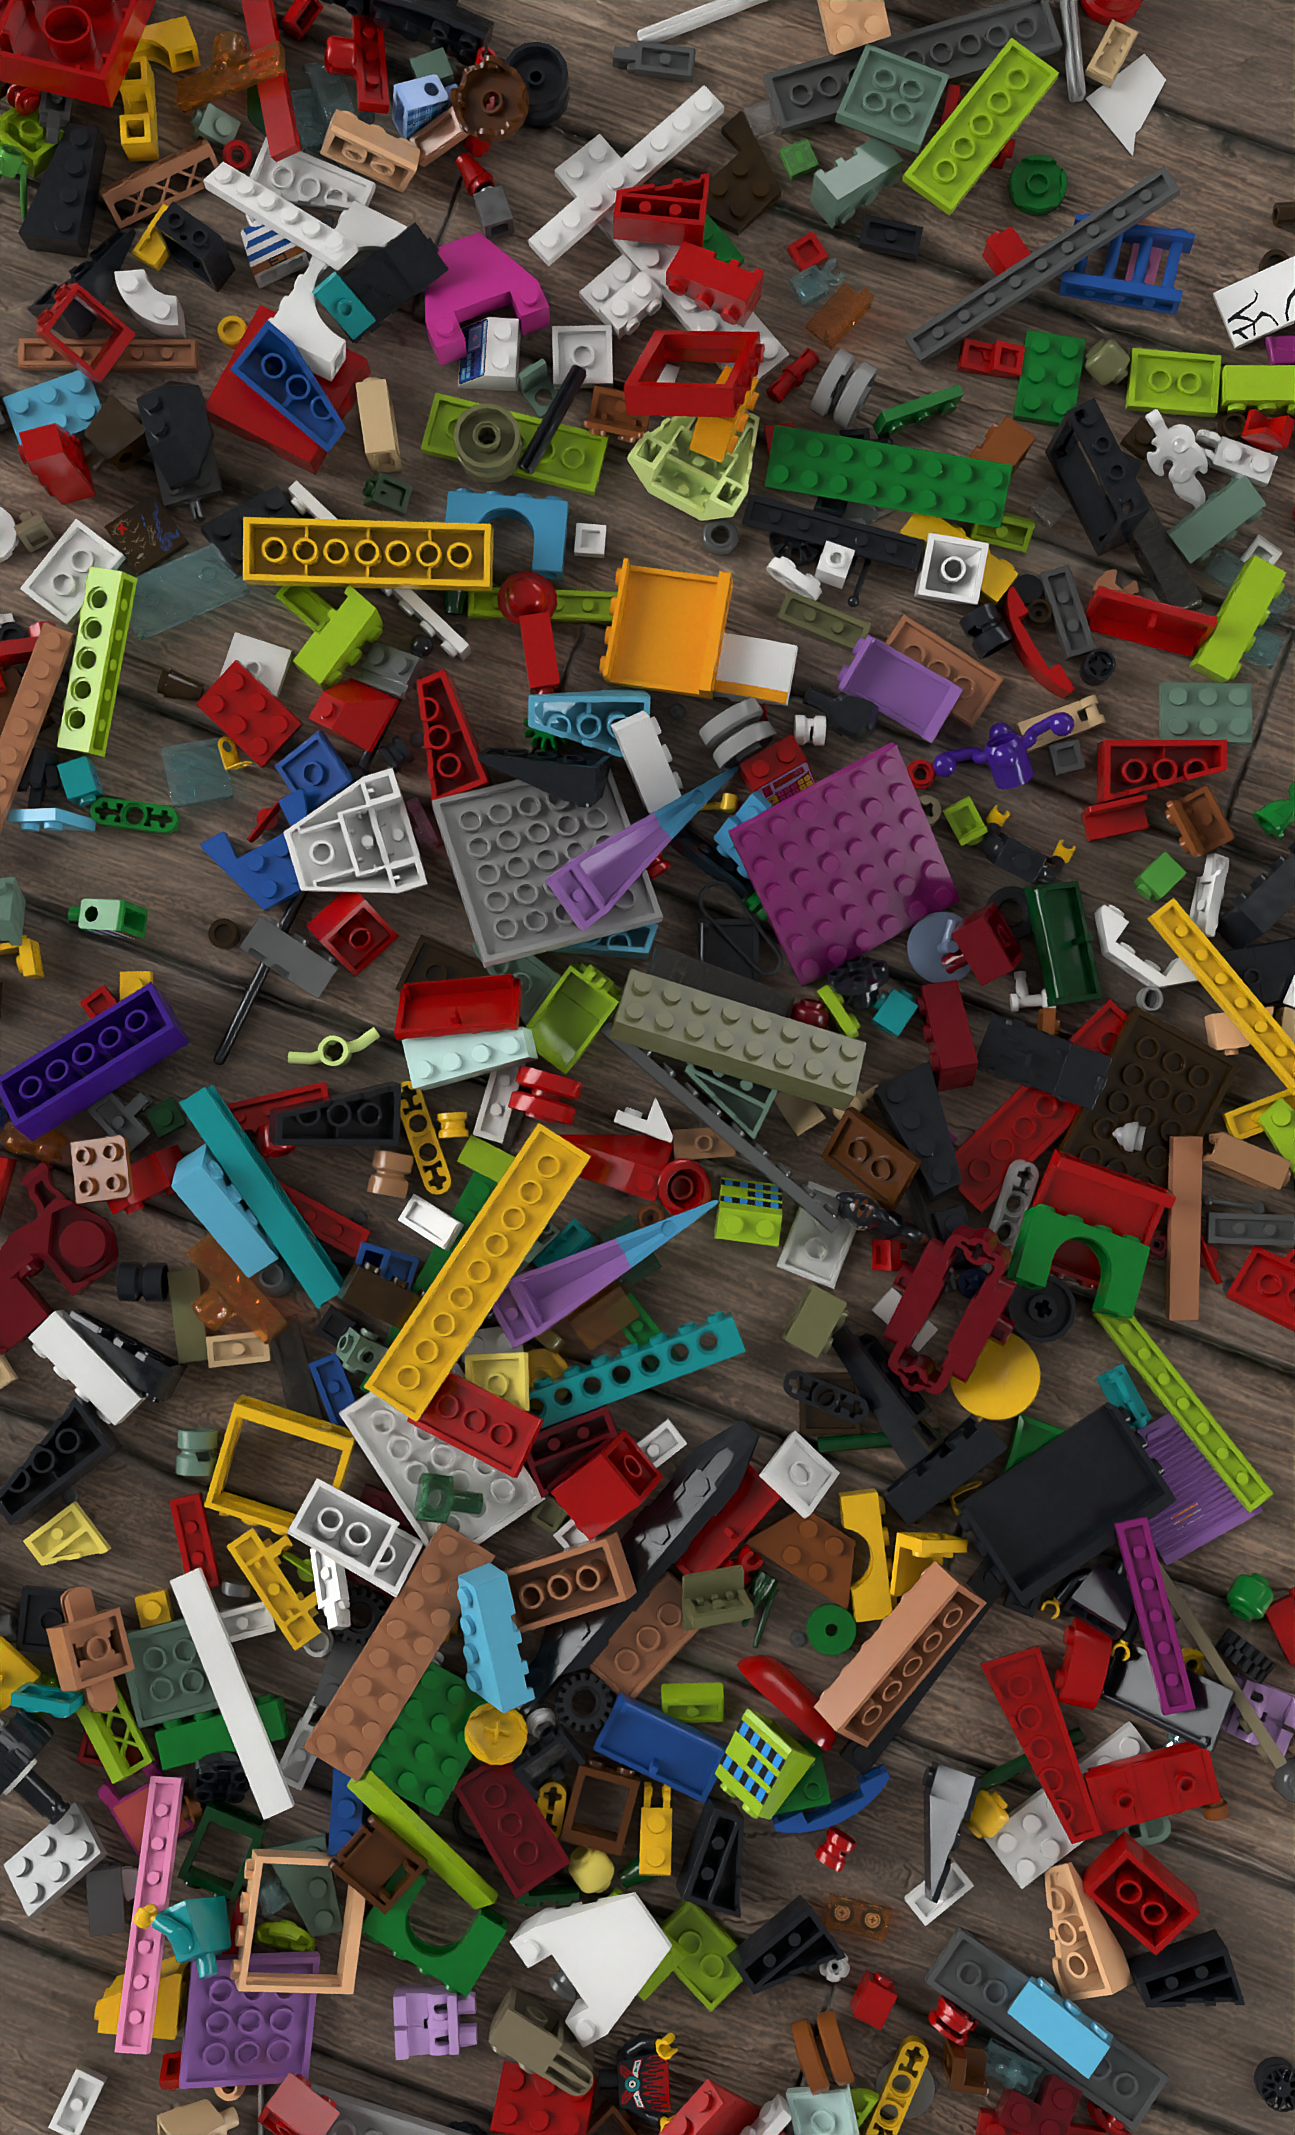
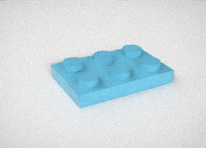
[3,370,102,445]

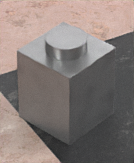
[474,185,515,240]

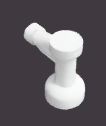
[1010,971,1056,1012]

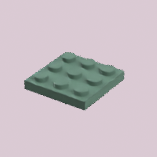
[835,44,950,153]
[125,1617,219,1729]

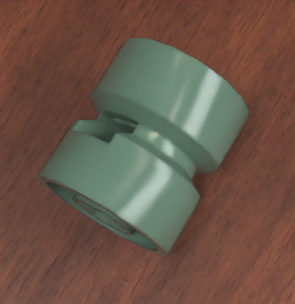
[176,1428,219,1476]

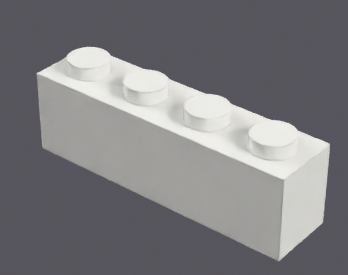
[28,1310,146,1426]

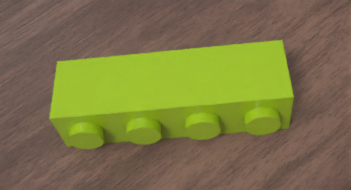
[1218,365,1295,415]
[1189,555,1287,683]

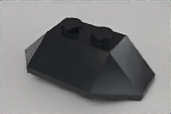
[136,381,214,491]

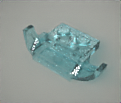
[290,62,356,173]

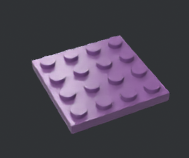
[179,1951,320,2089]

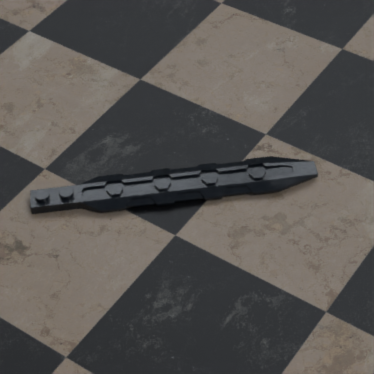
[515,1420,760,1721]

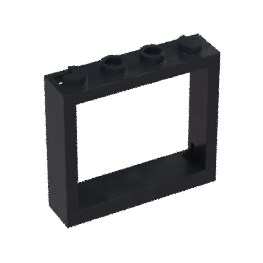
[1045,398,1151,556]

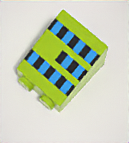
[713,1177,782,1247]
[715,1708,816,1820]

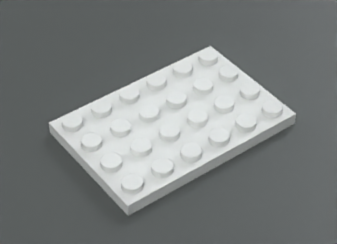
[339,1363,545,1547]

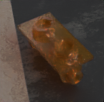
[0,1121,68,1162]

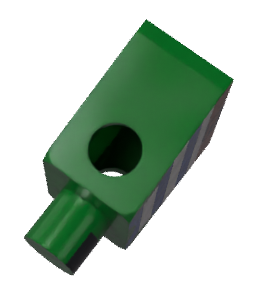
[68,898,148,940]

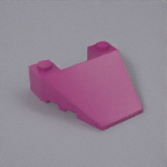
[425,232,550,366]

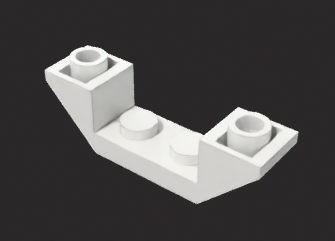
[1094,904,1198,989]

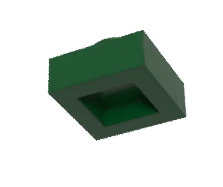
[145,1097,188,1138]

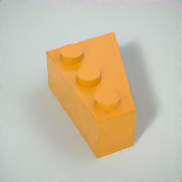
[689,365,760,463]

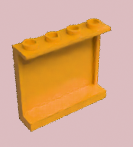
[599,558,733,699]

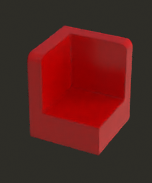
[1241,409,1295,452]

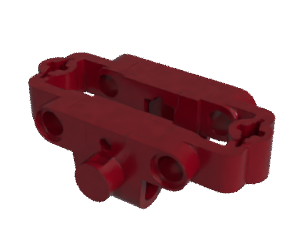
[883,1225,1018,1395]

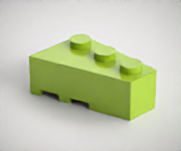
[293,585,384,691]

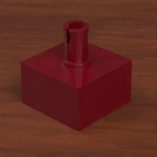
[941,902,1025,986]

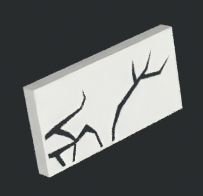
[1213,256,1295,350]

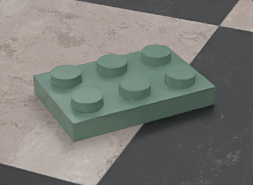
[1159,682,1252,745]

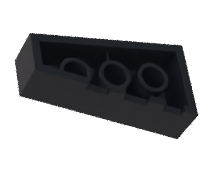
[881,1414,1008,1526]

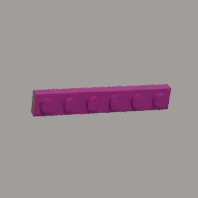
[1114,1516,1196,1716]

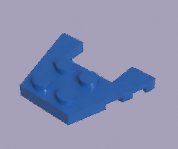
[200,788,308,912]

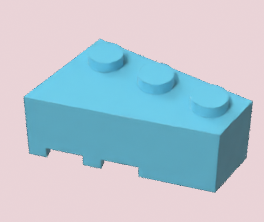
[1007,1976,1113,2079]

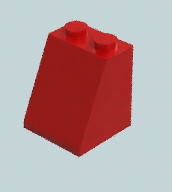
[550,1429,663,1541]

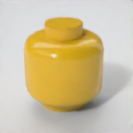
[963,1790,1009,1839]

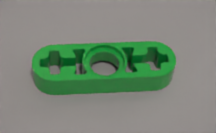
[90,797,180,835]

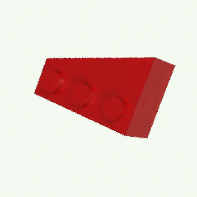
[666,241,764,328]

